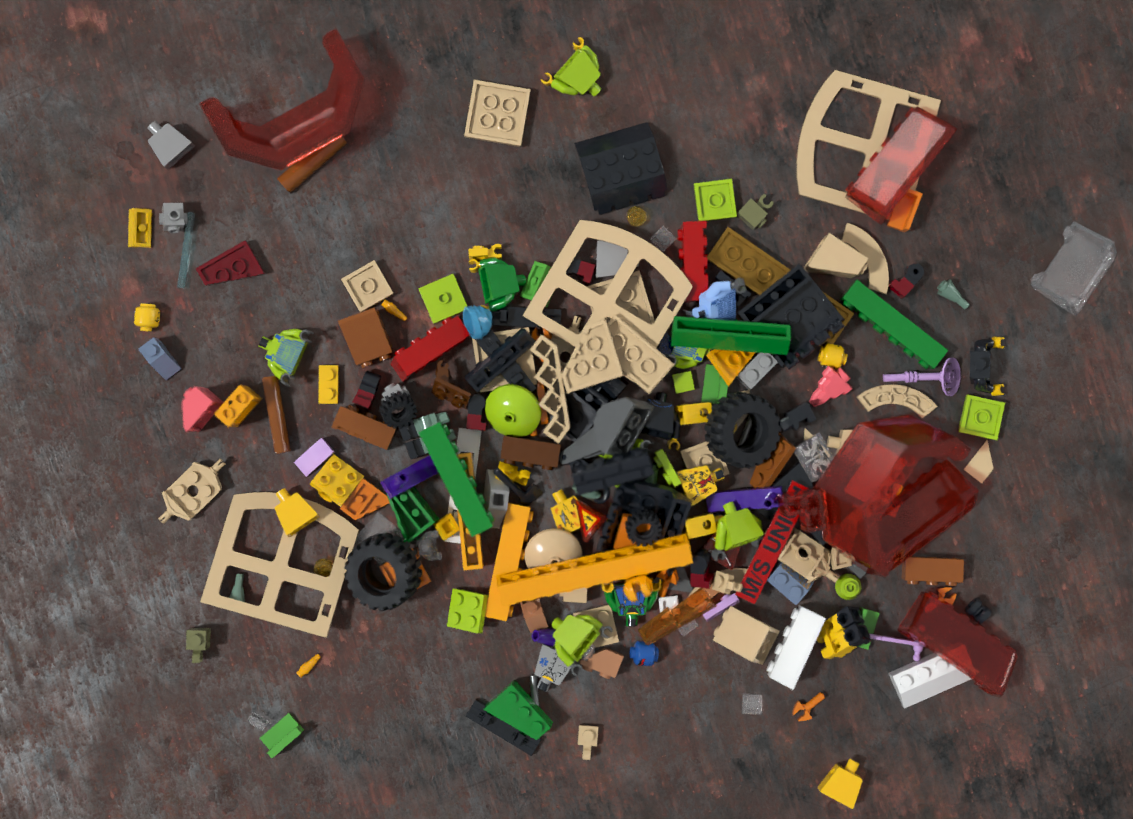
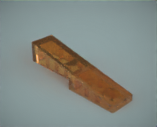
[638,588,717,646]

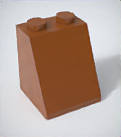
[338,307,394,368]

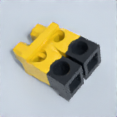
[816,606,872,659]

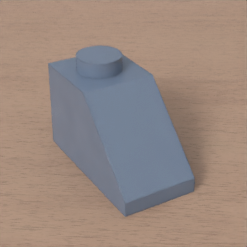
[138,337,182,380]

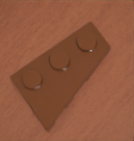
[750,432,796,488]

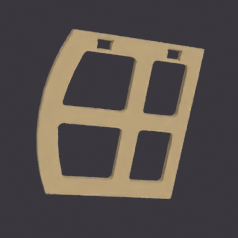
[796,70,941,220]
[523,220,693,383]
[200,492,359,638]

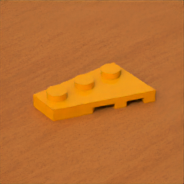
[706,349,756,386]

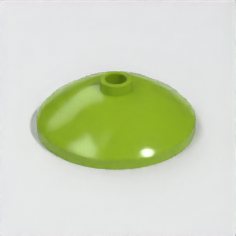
[485,384,541,438]

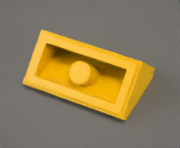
[128,208,152,248]

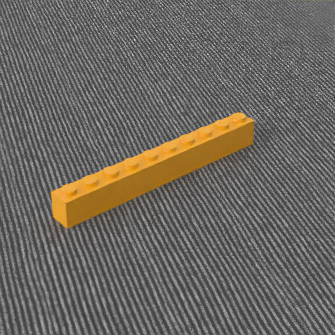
[496,534,693,606]

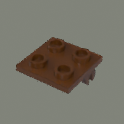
[431,360,471,409]

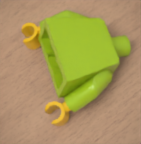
[541,37,601,96]

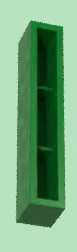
[840,280,948,370]
[671,316,791,355]
[418,422,495,537]

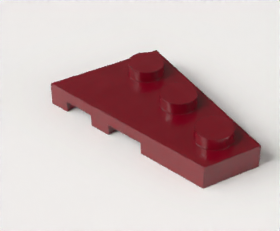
[195,240,265,286]

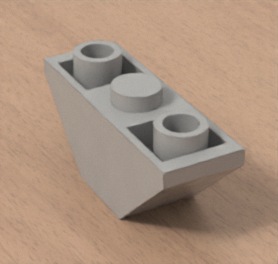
[483,469,509,529]

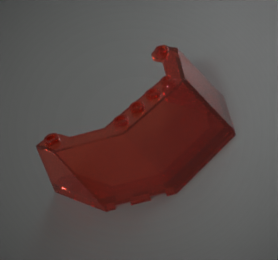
[199,28,365,171]
[815,414,972,578]

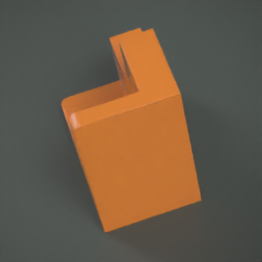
[876,180,922,233]

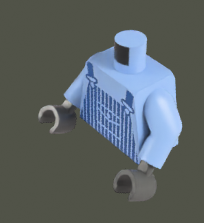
[692,278,746,322]

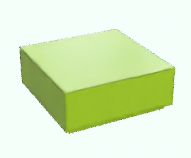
[672,371,695,394]

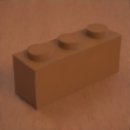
[902,556,964,586]

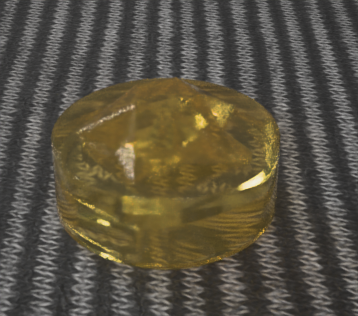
[626,206,646,226]
[314,558,333,577]

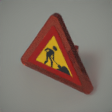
[576,500,607,542]

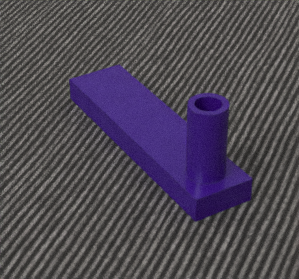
[381,455,439,499]
[706,486,784,513]

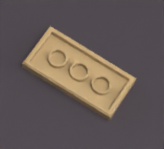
[607,314,674,394]

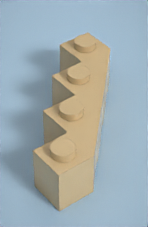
[530,335,571,444]

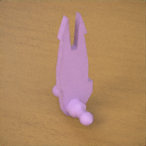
[870,625,926,661]

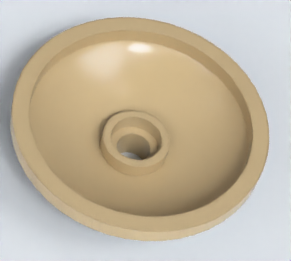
[525,529,582,569]

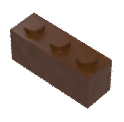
[500,436,561,471]

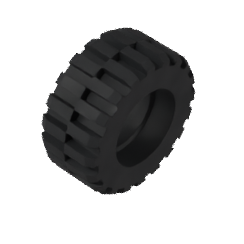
[704,392,781,469]
[344,533,422,611]

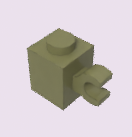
[737,194,774,230]
[186,628,211,663]

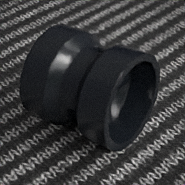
[964,597,992,624]

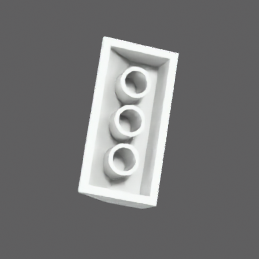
[766,605,826,689]
[888,642,974,709]

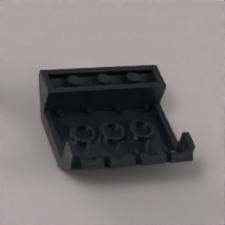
[574,122,668,215]
[738,263,845,370]
[596,480,692,552]

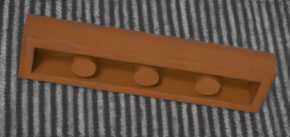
[277,128,347,194]
[262,376,291,454]

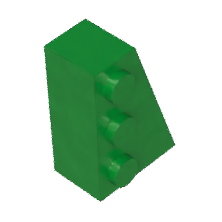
[386,487,439,542]
[483,679,553,740]

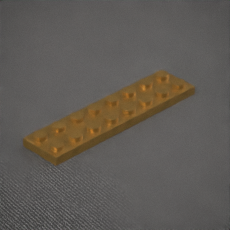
[707,227,854,344]

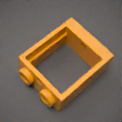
[214,385,262,427]

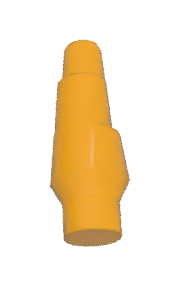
[381,299,407,321]
[296,654,321,678]

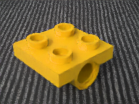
[310,454,364,507]

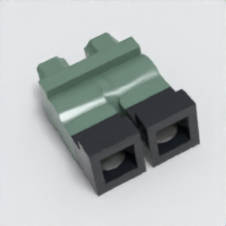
[399,412,456,460]

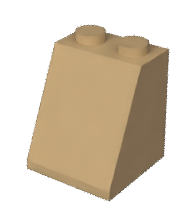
[804,233,869,278]
[713,606,780,665]

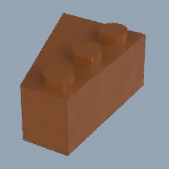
[331,404,398,450]

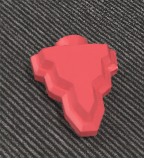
[809,366,853,407]

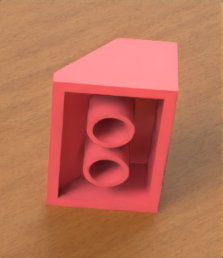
[182,386,224,432]

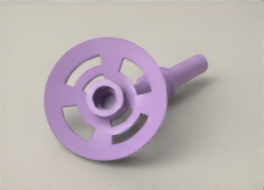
[883,358,961,396]

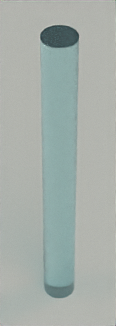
[177,212,195,289]

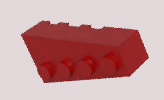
[677,221,708,303]
[390,316,470,382]

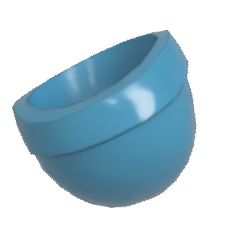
[463,306,492,339]

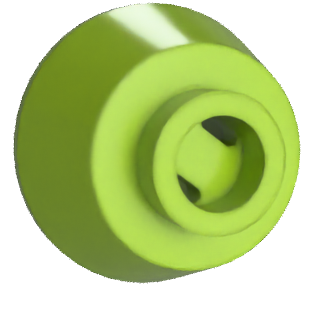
[835,574,861,600]

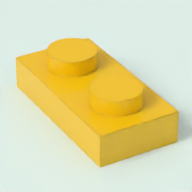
[319,365,339,404]

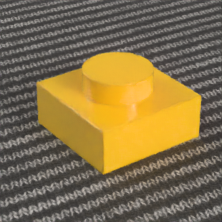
[433,513,459,540]

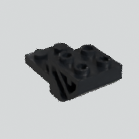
[548,377,629,442]

